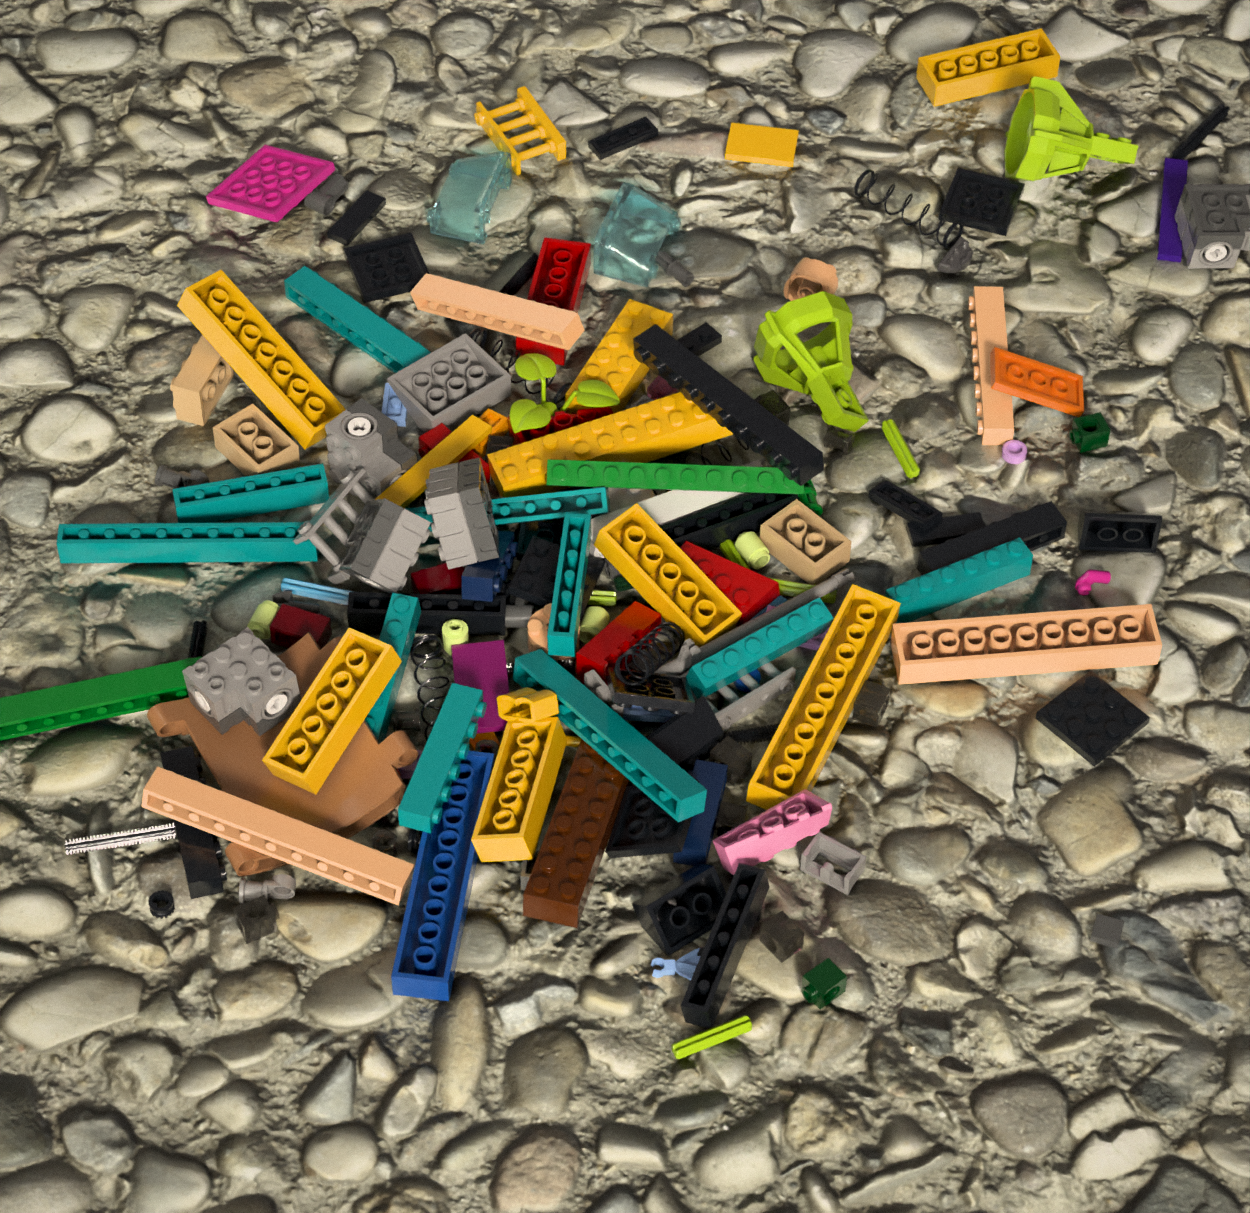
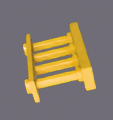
[474,86,566,175]

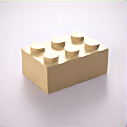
[170,334,234,426]
[213,403,300,476]
[760,499,852,585]

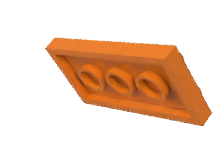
[990,347,1084,417]

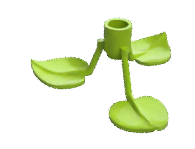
[509,353,620,433]

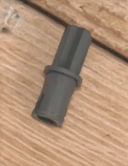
[653,251,694,287]

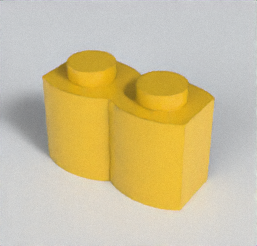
[497,687,559,724]

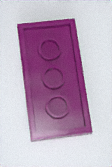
[451,640,509,734]

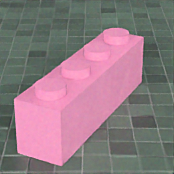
[713,789,832,875]

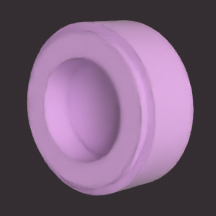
[1002,440,1027,464]

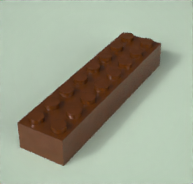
[523,739,630,928]

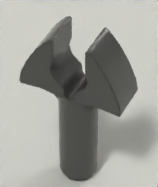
[272,591,320,614]

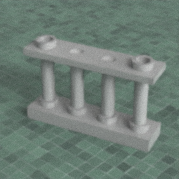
[293,468,374,585]
[680,630,796,731]

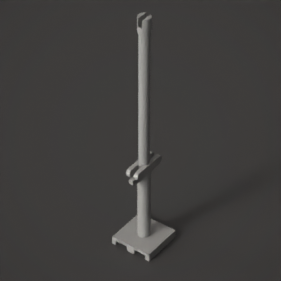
[584,568,855,718]

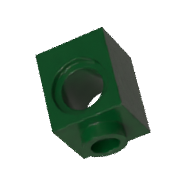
[1069,412,1111,453]
[801,958,847,1010]

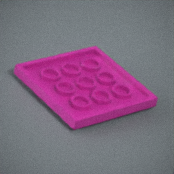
[206,145,335,223]

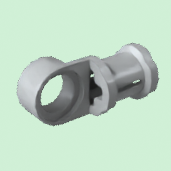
[239,874,296,904]

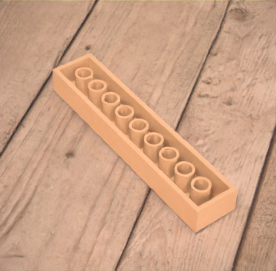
[890,604,1162,685]

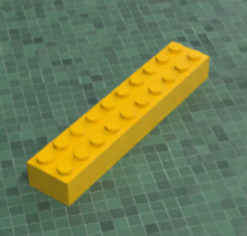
[487,392,733,498]
[746,584,901,810]

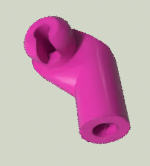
[1075,569,1111,596]

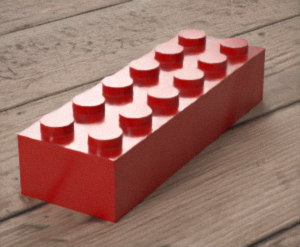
[516,237,591,365]

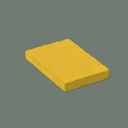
[725,123,799,167]

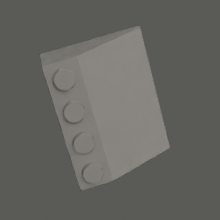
[387,333,511,433]

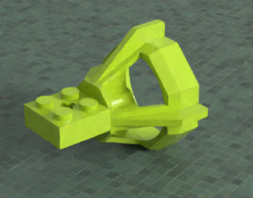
[1004,76,1138,181]
[753,291,869,432]

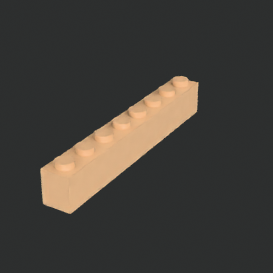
[410,273,584,350]
[968,286,1014,445]

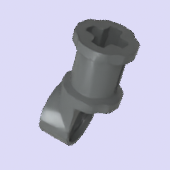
[155,464,210,489]

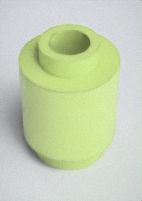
[735,531,770,569]
[247,600,280,639]
[580,606,610,644]
[442,619,469,656]

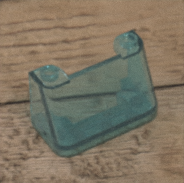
[427,151,512,244]
[594,182,681,287]

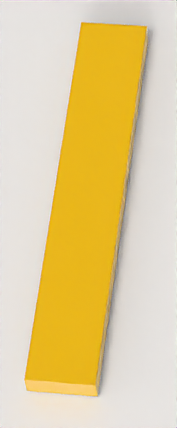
[374,415,492,509]

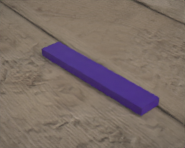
[1157,158,1188,263]

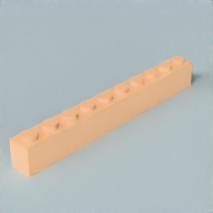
[142,766,414,906]

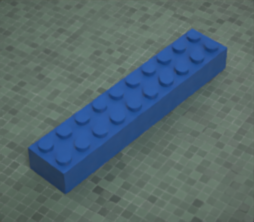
[391,751,495,1001]

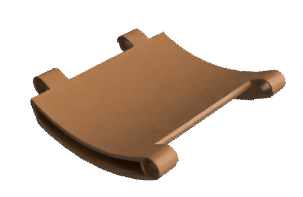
[147,632,419,876]

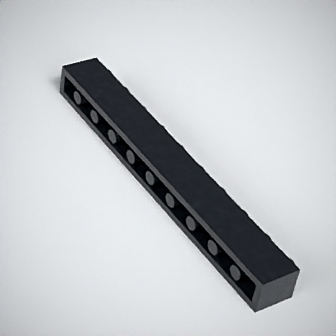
[633,324,824,486]

